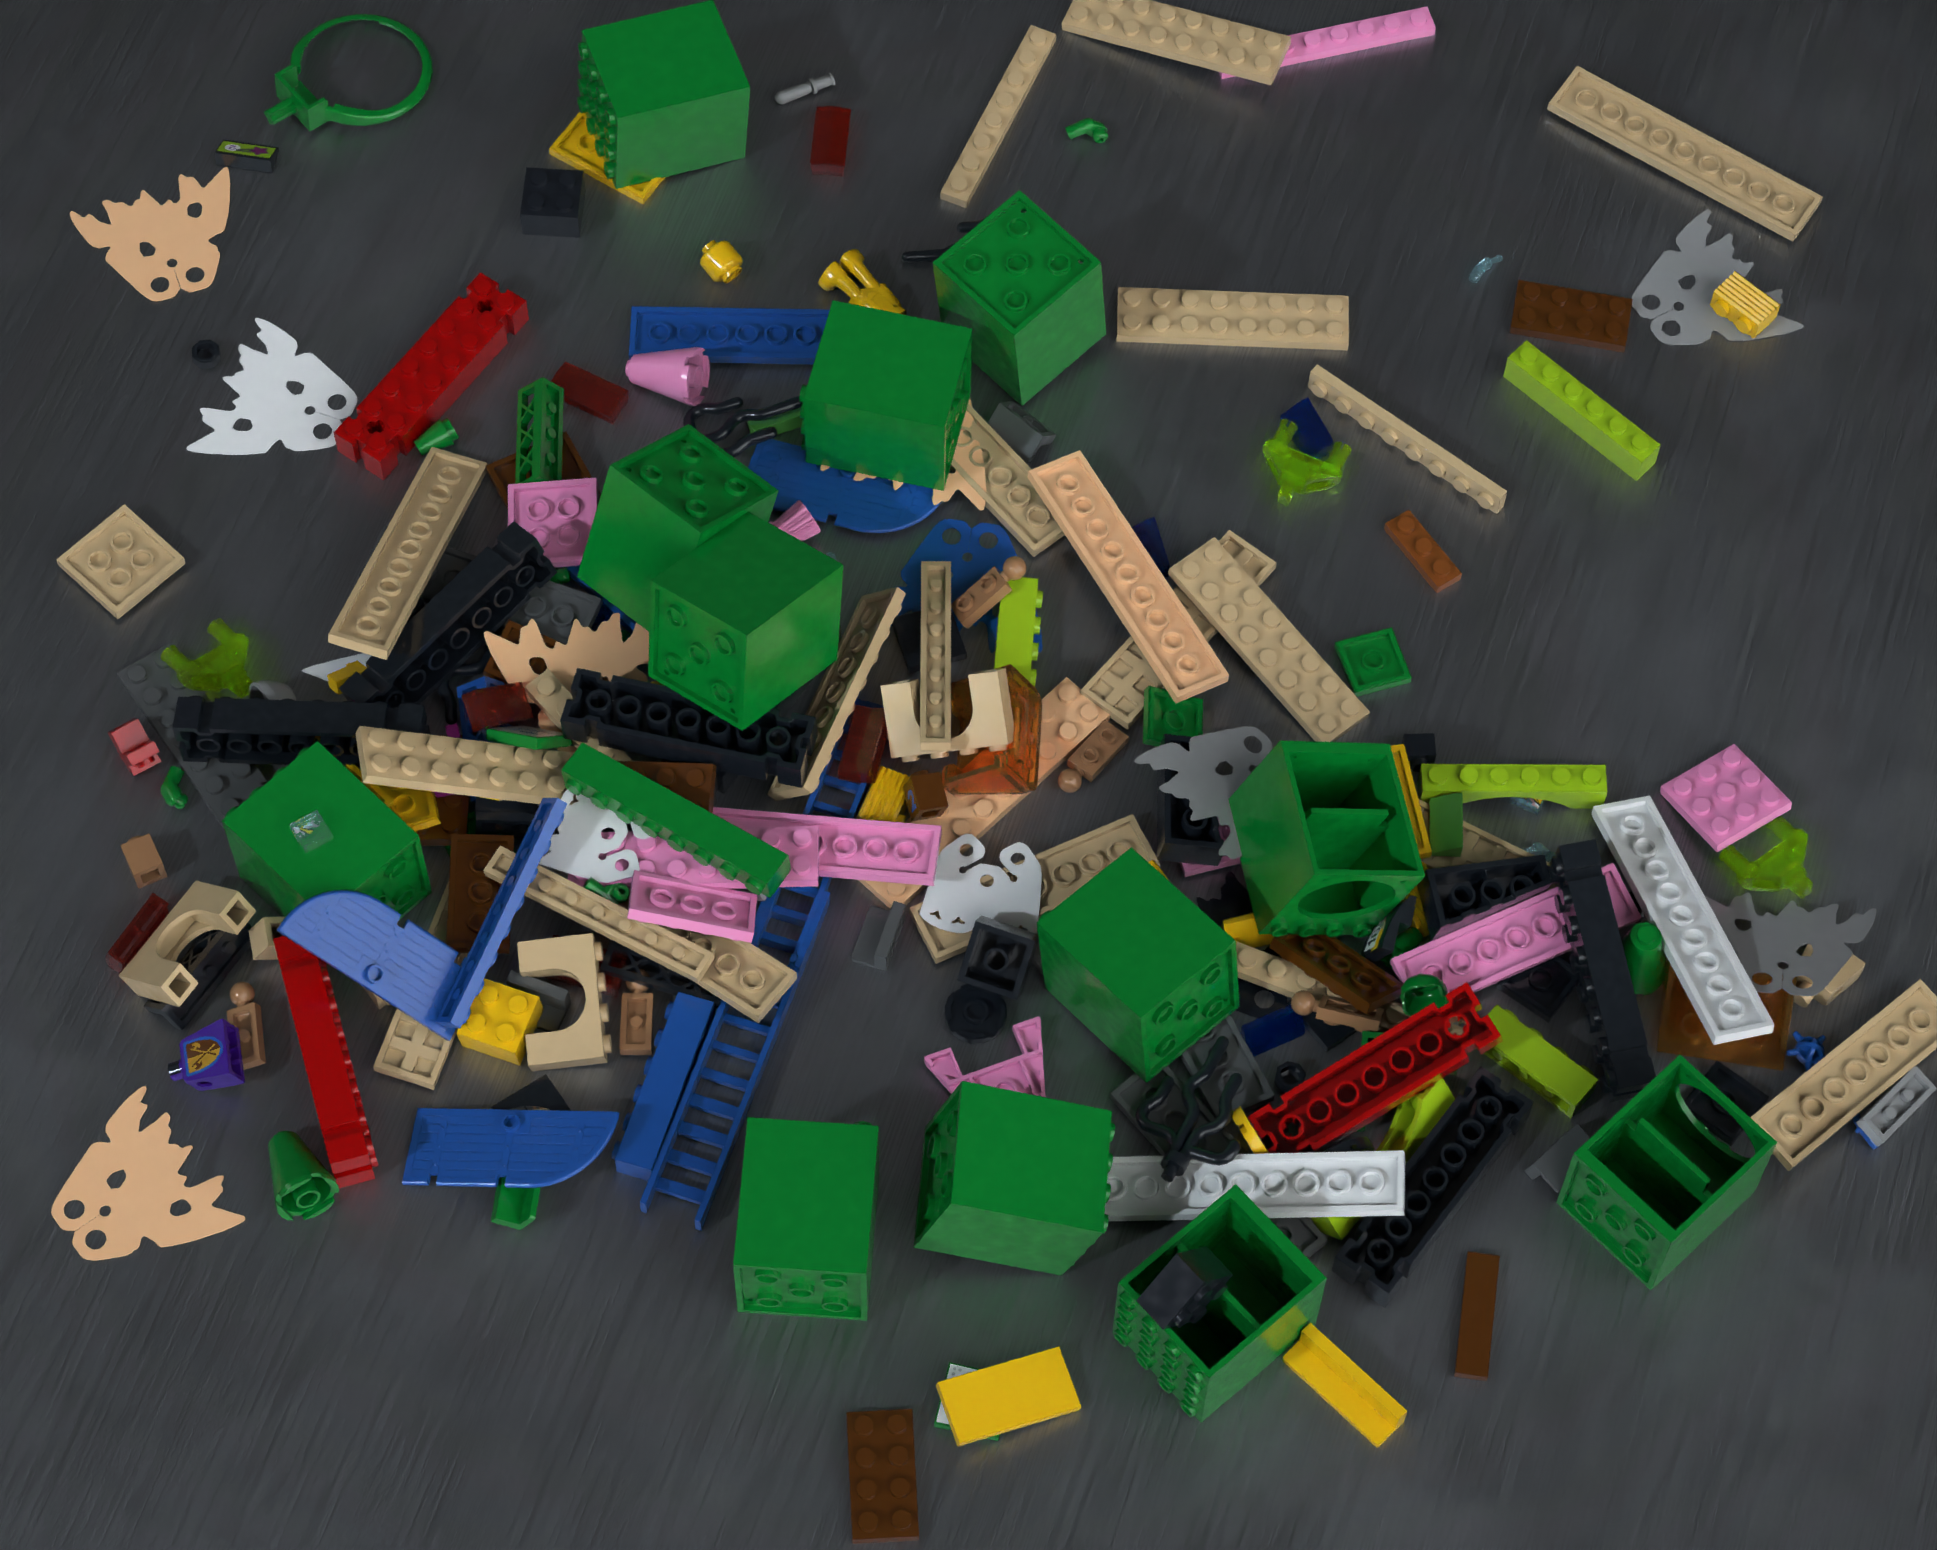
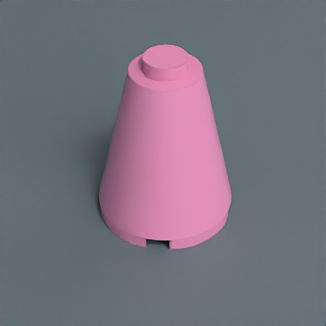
[625,347,710,406]

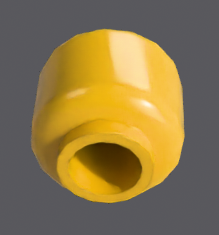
[700,240,743,284]

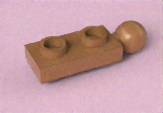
[951,556,1027,629]
[1058,720,1129,793]
[619,969,654,1055]
[227,982,266,1070]
[1291,990,1384,1032]

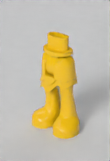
[818,249,907,315]

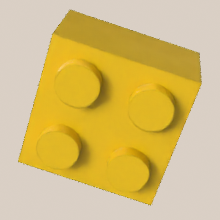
[456,978,544,1066]

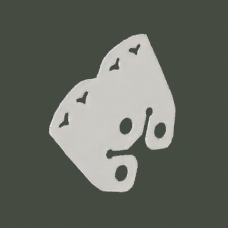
[539,789,651,883]
[919,834,1042,934]

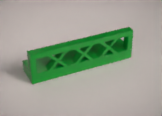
[515,377,564,484]

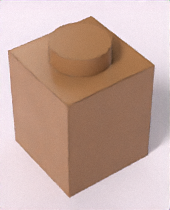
[120,833,168,889]

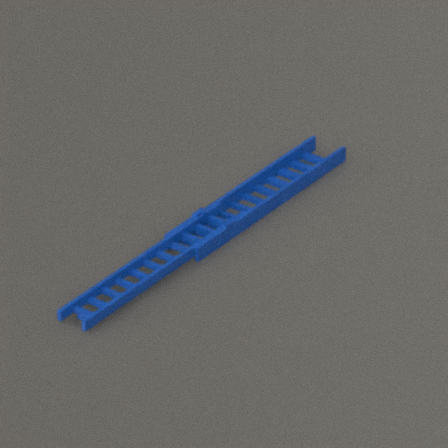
[640,691,888,1231]

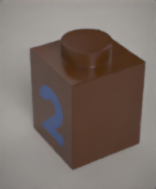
[903,770,949,821]

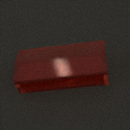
[810,106,851,177]
[551,361,629,425]
[838,705,888,783]
[105,893,169,973]

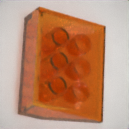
[1656,958,1797,1071]

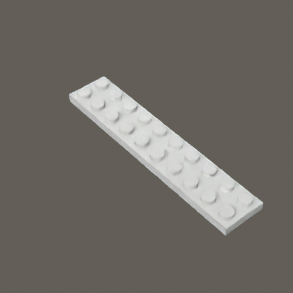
[1591,795,1775,1045]
[1105,1150,1405,1221]

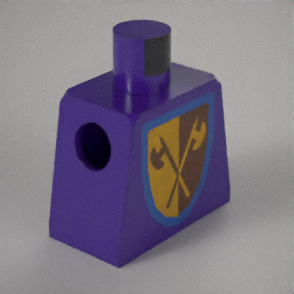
[168,1018,245,1091]

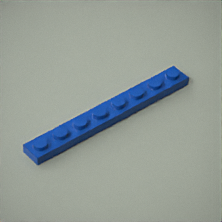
[436,798,567,1028]

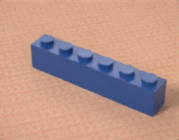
[612,992,715,1181]

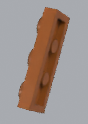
[1384,509,1462,593]

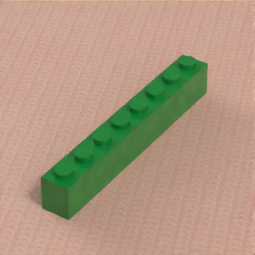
[561,742,791,898]

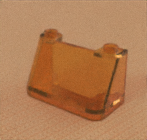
[941,664,1042,795]

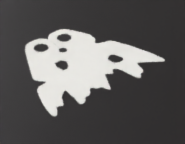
[186,318,358,455]

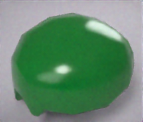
[1400,973,1448,1016]

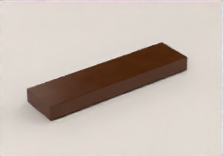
[1454,1251,1500,1381]

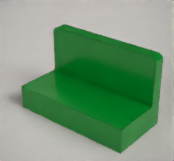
[491,1177,541,1230]

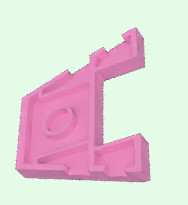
[924,1016,1046,1097]

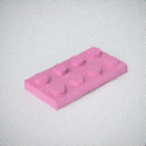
[627,870,757,943]

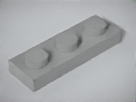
[1856,1066,1937,1147]

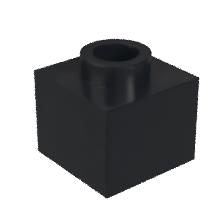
[1402,733,1437,772]

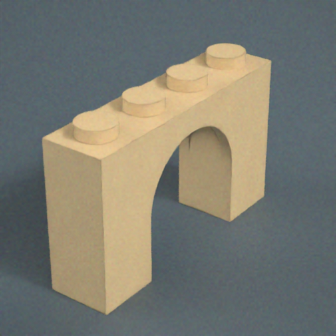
[880,668,1016,762]
[119,881,256,1007]
[517,933,612,1072]

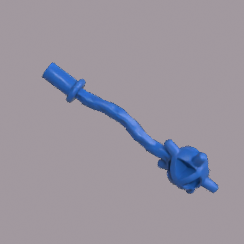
[1786,1031,1879,1150]

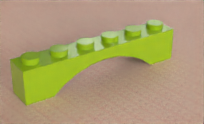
[1417,764,1608,809]
[1310,1078,1455,1240]

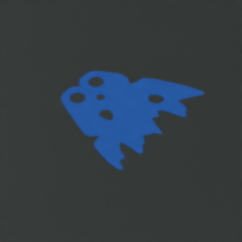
[891,519,1042,653]

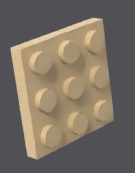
[56,504,186,619]

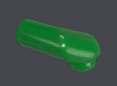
[1065,118,1108,143]
[160,766,188,809]

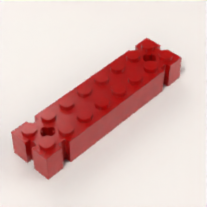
[334,272,529,480]
[273,936,379,1189]
[1247,982,1503,1153]

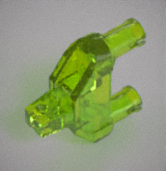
[1263,419,1352,507]
[161,618,252,699]
[1719,815,1813,899]

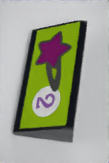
[215,140,279,173]

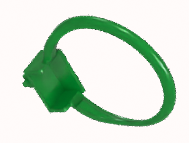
[264,14,433,131]

